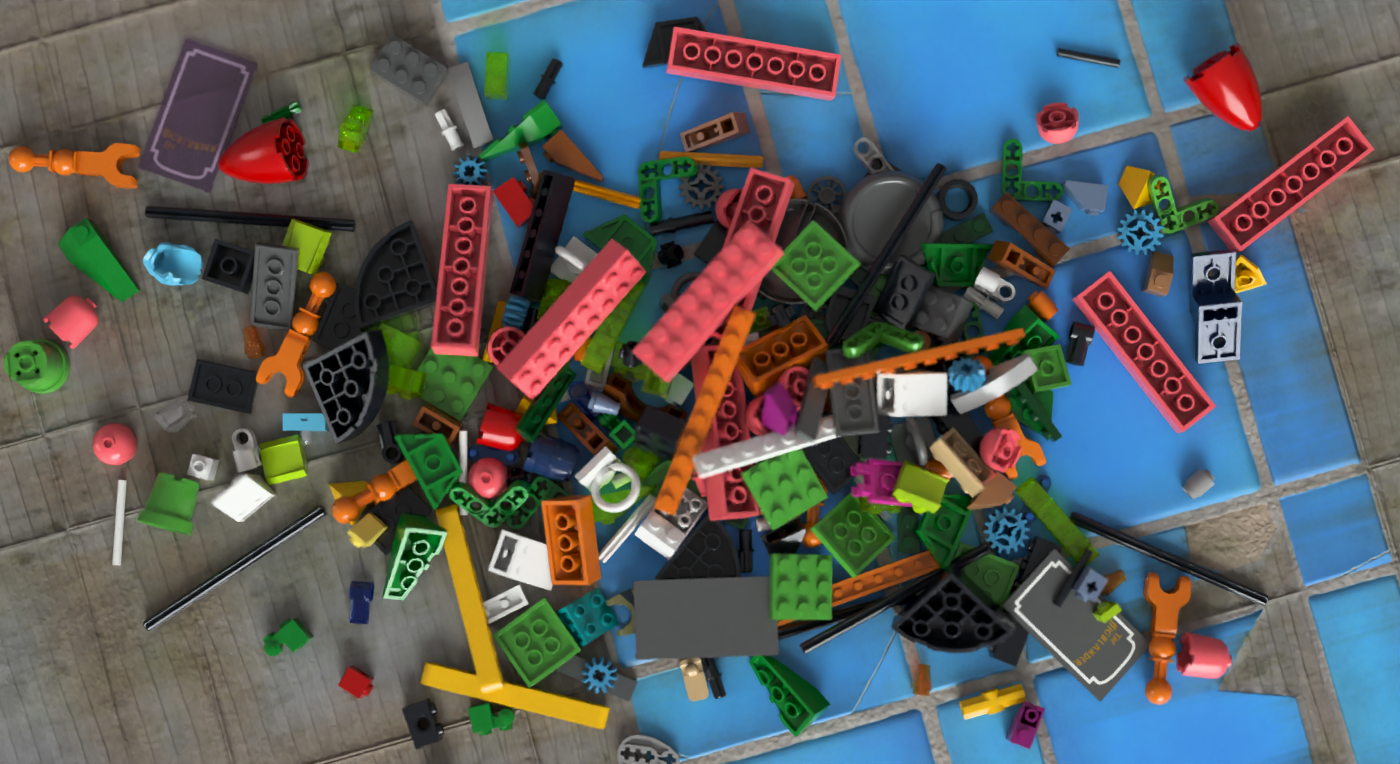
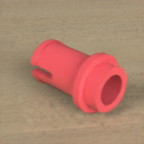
[692,471,707,497]

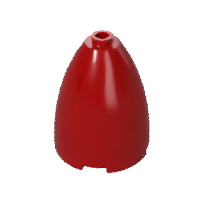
[1183,43,1262,132]
[218,117,309,184]

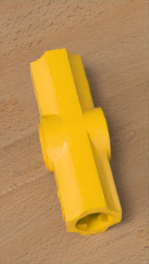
[959,683,1027,720]

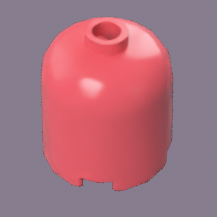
[42,295,99,349]
[1176,632,1232,679]

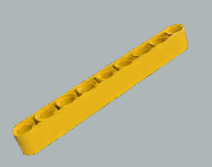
[436,504,505,694]
[420,662,610,729]

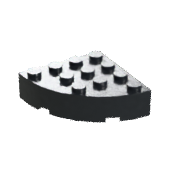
[354,220,437,331]
[303,330,389,444]
[655,512,741,580]
[891,563,1016,653]

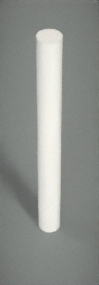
[459,430,468,515]
[112,480,127,565]

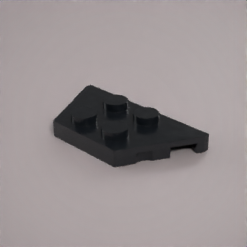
[642,17,708,68]

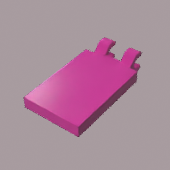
[850,458,924,507]

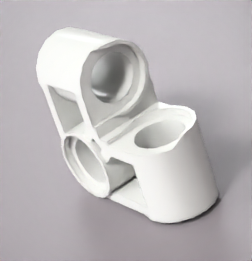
[973,267,1015,303]
[232,428,262,473]

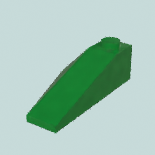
[479,100,563,162]
[58,218,140,302]
[988,305,1060,366]
[382,513,448,601]
[749,655,830,737]

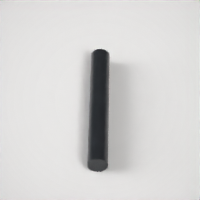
[1056,48,1121,68]
[1053,548,1093,608]

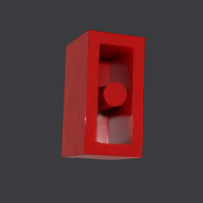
[493,177,535,229]

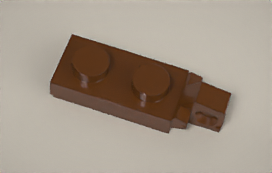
[517,142,541,200]

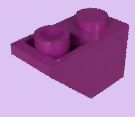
[761,382,798,436]
[1006,701,1045,749]

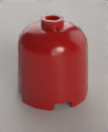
[476,402,526,451]

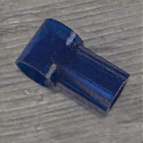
[568,382,601,422]
[349,581,374,624]

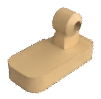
[680,658,709,701]

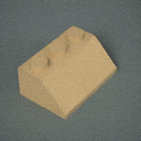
[929,427,997,497]

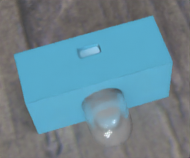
[283,413,329,446]

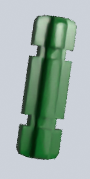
[261,101,302,124]

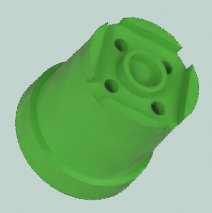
[4,339,70,394]
[136,472,200,536]

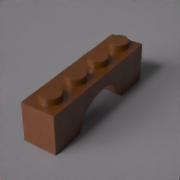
[989,192,1070,267]
[602,372,688,423]

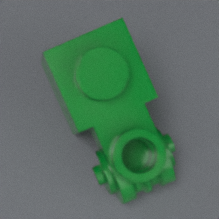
[597,413,636,450]
[263,618,313,656]
[468,702,515,736]

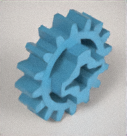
[1117,209,1165,255]
[982,507,1030,554]

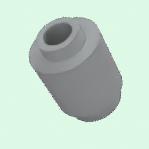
[1182,469,1215,500]

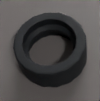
[937,179,978,221]

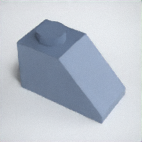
[1062,180,1108,216]

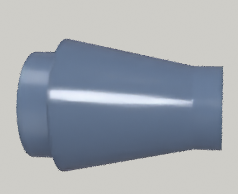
[588,392,621,415]

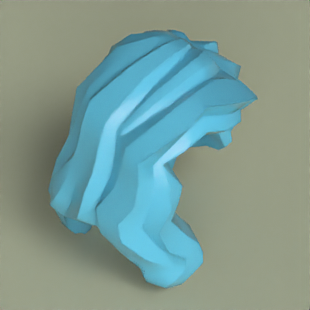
[143,242,204,285]

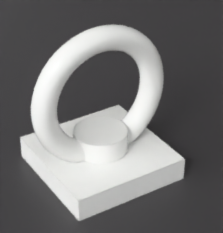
[551,236,598,286]
[575,446,640,512]

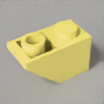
[348,513,388,547]

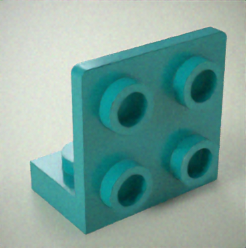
[556,588,619,647]

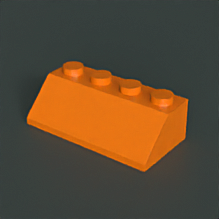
[736,315,828,397]
[541,495,601,585]

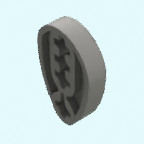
[617,733,679,764]

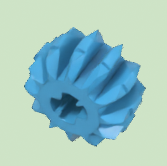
[452,155,489,185]
[502,295,530,330]
[949,357,986,393]
[581,656,618,694]

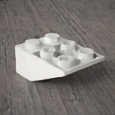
[877,369,948,417]
[211,474,276,522]
[634,487,708,560]
[488,529,553,591]

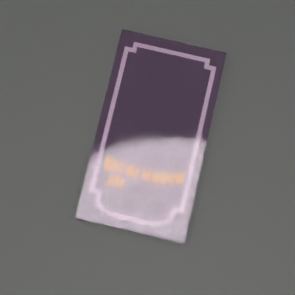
[138,39,258,193]

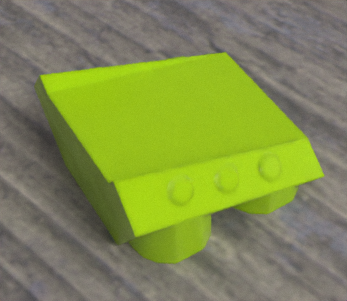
[282,219,332,274]
[259,434,308,485]
[892,460,949,514]

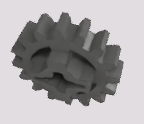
[678,164,724,211]

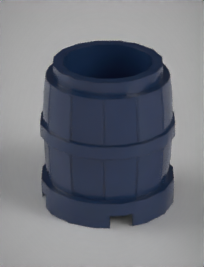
[522,431,579,482]

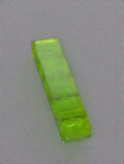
[580,281,645,374]
[1014,476,1100,567]

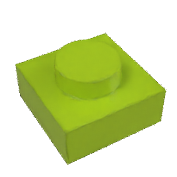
[1093,601,1122,623]

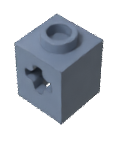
[1041,200,1073,234]
[1072,567,1108,602]

